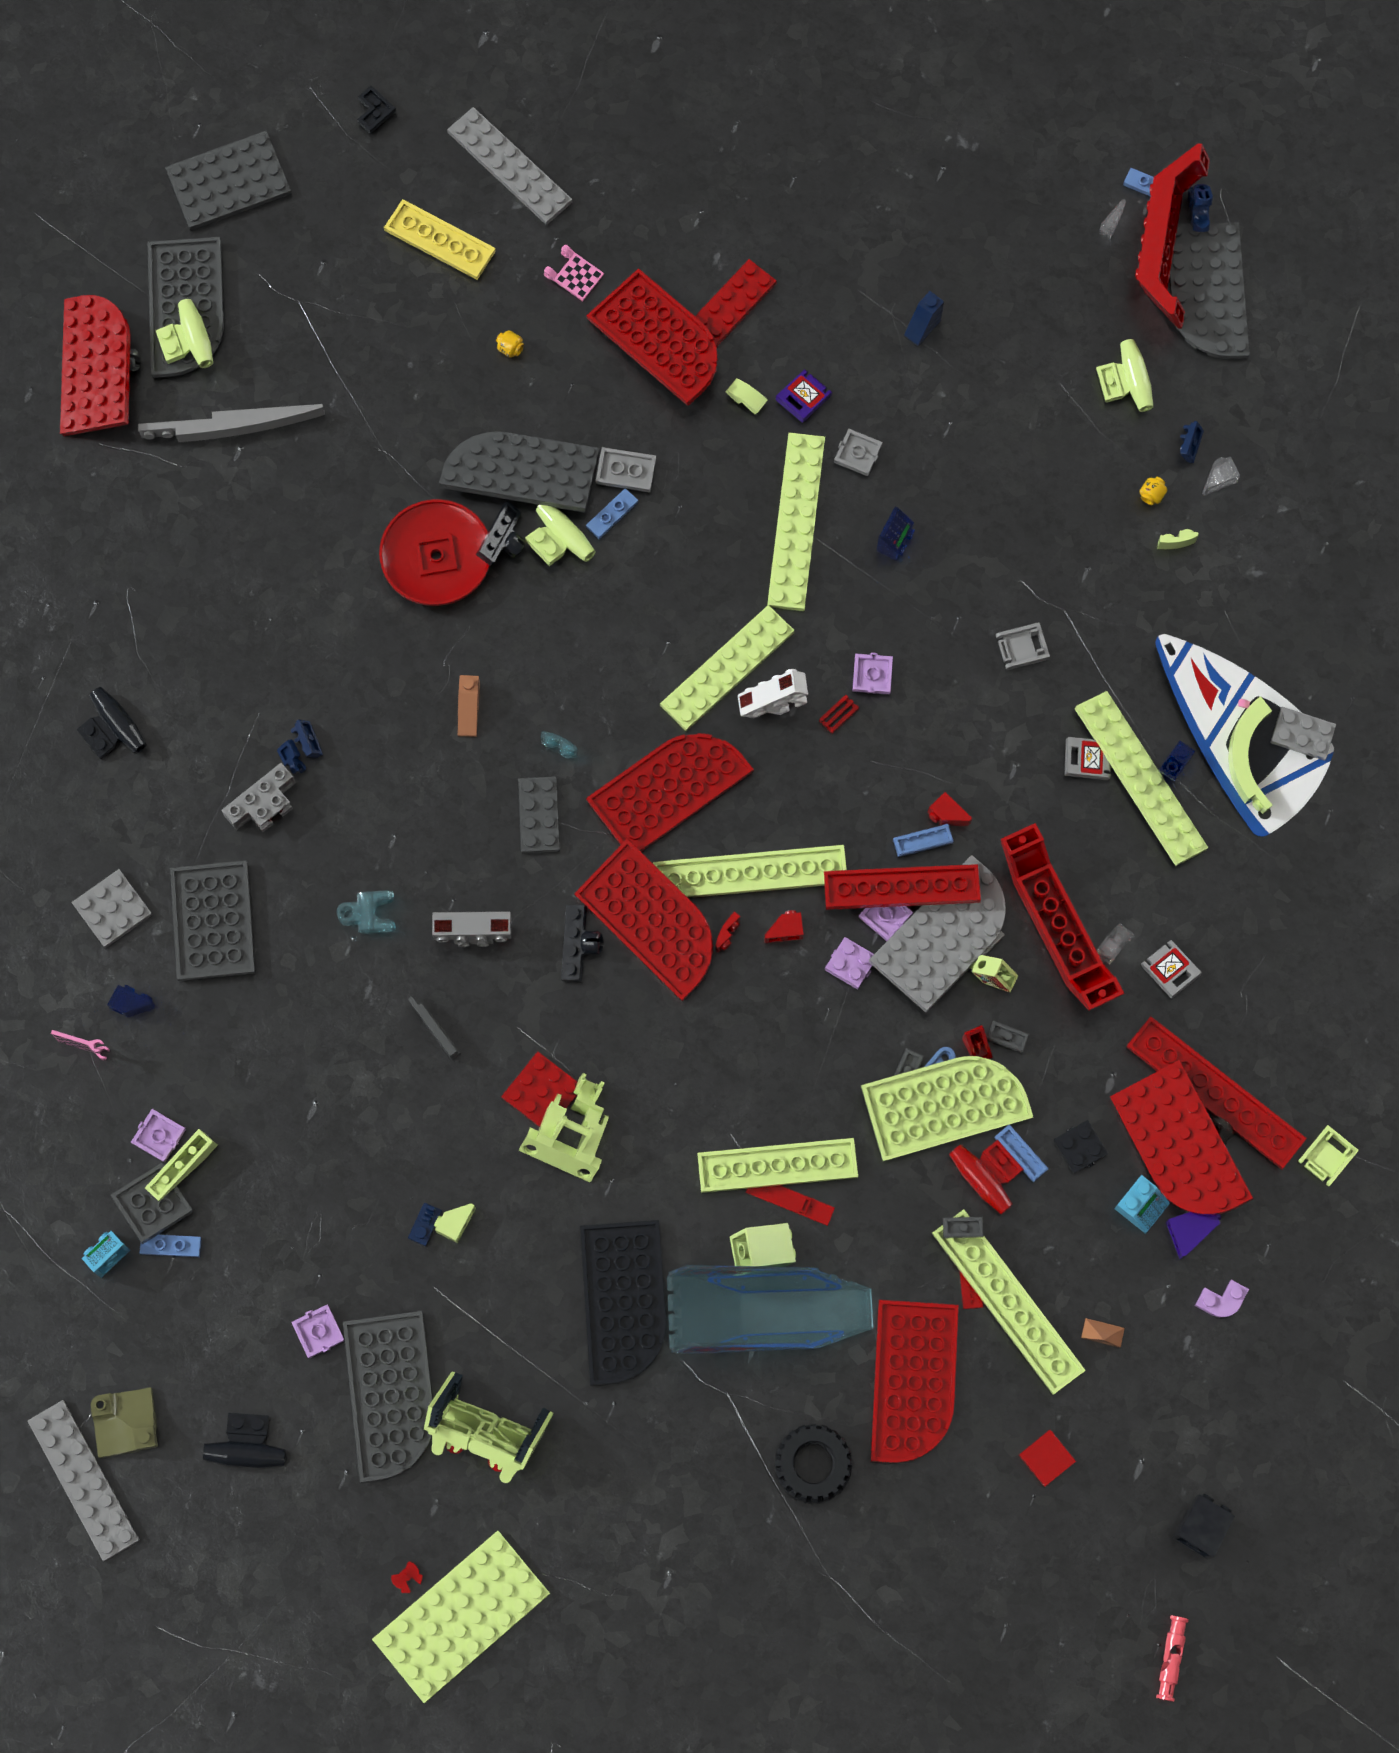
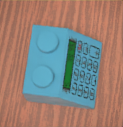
[1115,1175,1170,1234]
[82,1231,130,1278]

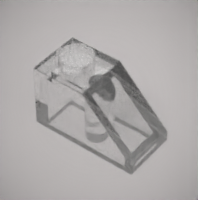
[1202,456,1240,496]
[1096,923,1135,965]

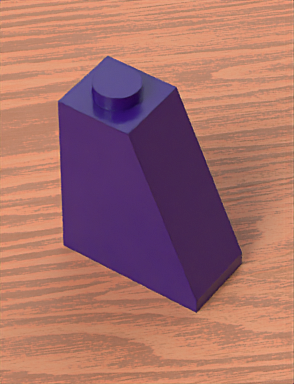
[1166,1212,1221,1259]

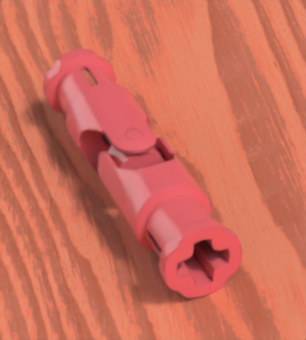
[1156,1615,1189,1702]

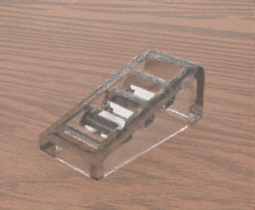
[1099,199,1126,240]

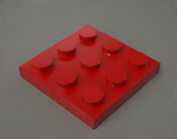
[501,1052,577,1127]

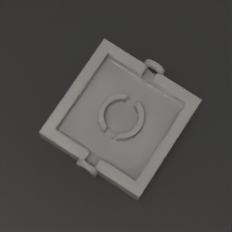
[834,429,883,476]

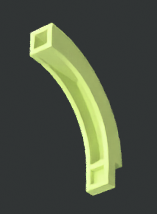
[1228,696,1272,814]

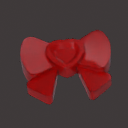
[391,1561,423,1593]

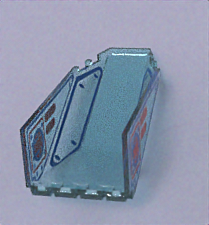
[667,1265,873,1354]

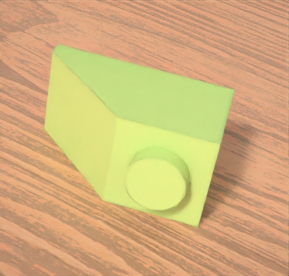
[434,1204,476,1243]

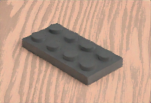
[518,777,560,854]

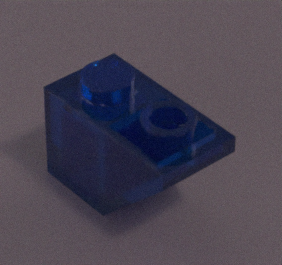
[1158,741,1195,781]
[107,985,156,1018]

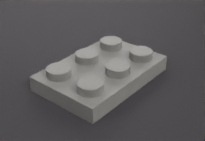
[595,447,657,492]
[1270,707,1336,761]

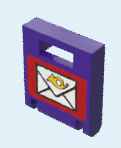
[776,370,832,423]

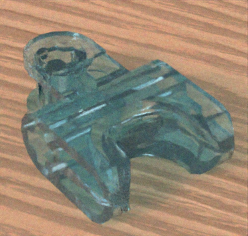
[336,891,396,934]

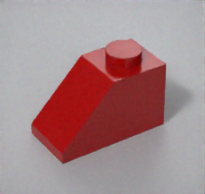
[928,792,972,826]
[764,910,804,943]

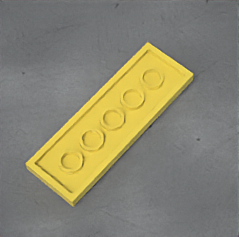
[384,199,496,280]

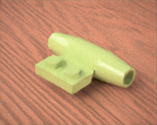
[156,299,213,368]
[1096,339,1153,412]
[525,505,596,566]

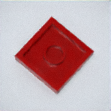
[1019,1430,1076,1487]

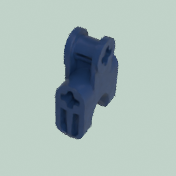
[1188,184,1213,232]

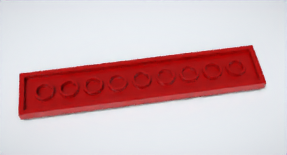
[1126,1016,1307,1169]

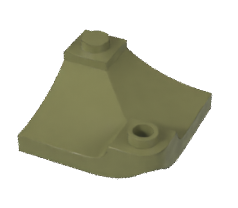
[91,1387,158,1458]

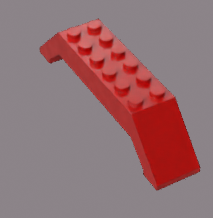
[1135,144,1210,329]
[1001,823,1124,1011]

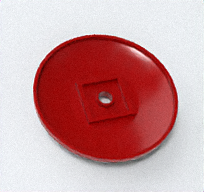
[379,499,490,606]

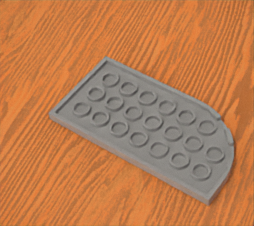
[869,855,1005,1012]

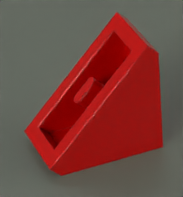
[962,1025,993,1059]

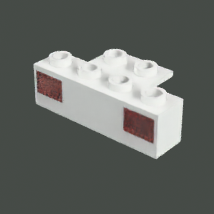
[738,669,808,718]

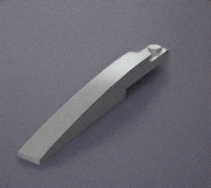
[138,404,325,442]

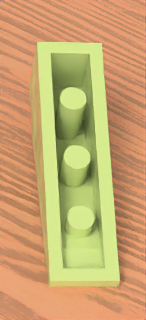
[145,1129,218,1201]

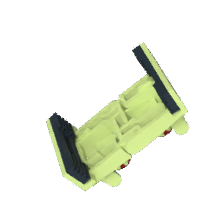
[424,1372,554,1483]

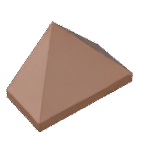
[1081,1318,1125,1348]

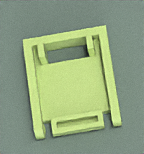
[1298,1125,1359,1186]

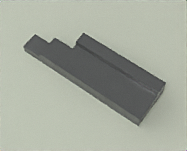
[408,996,461,1060]

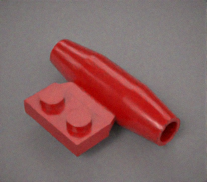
[949,1140,1023,1214]

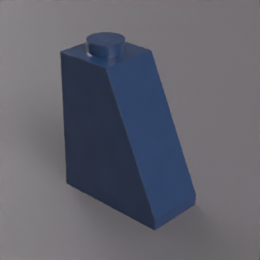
[904,291,944,346]

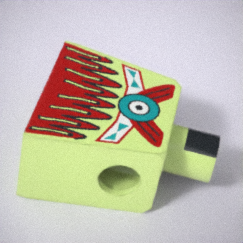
[969,955,1018,992]

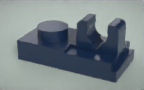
[1180,421,1204,463]
[291,720,323,758]
[408,1203,442,1247]

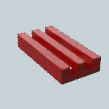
[819,695,859,734]

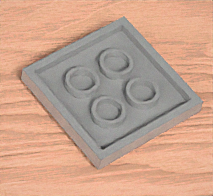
[71,869,152,949]

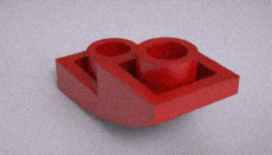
[715,912,740,952]

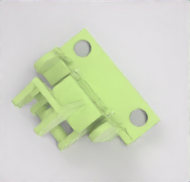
[519,1073,609,1182]

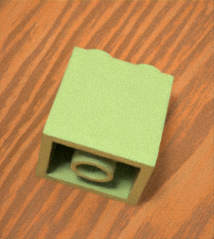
[730,1223,796,1275]

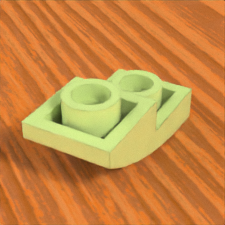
[725,378,767,414]
[1157,529,1198,549]

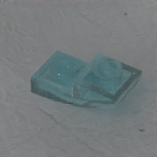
[541,731,578,758]

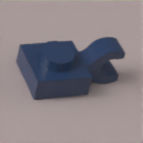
[277,739,306,774]

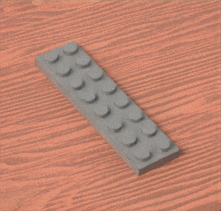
[447,107,573,225]
[28,1400,140,1562]

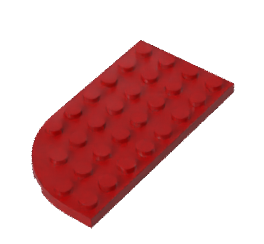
[586,268,718,406]
[60,295,130,436]
[586,733,754,852]
[574,839,713,1001]
[1110,1060,1254,1215]
[870,1300,959,1463]

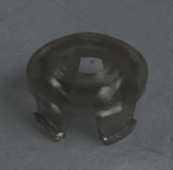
[1209,1115,1235,1145]

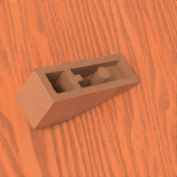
[458,675,480,737]

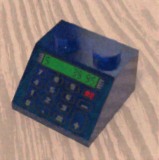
[877,506,915,561]

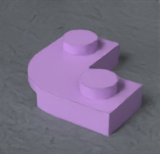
[1195,1280,1249,1318]

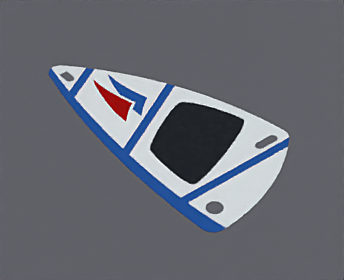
[1155,634,1334,836]

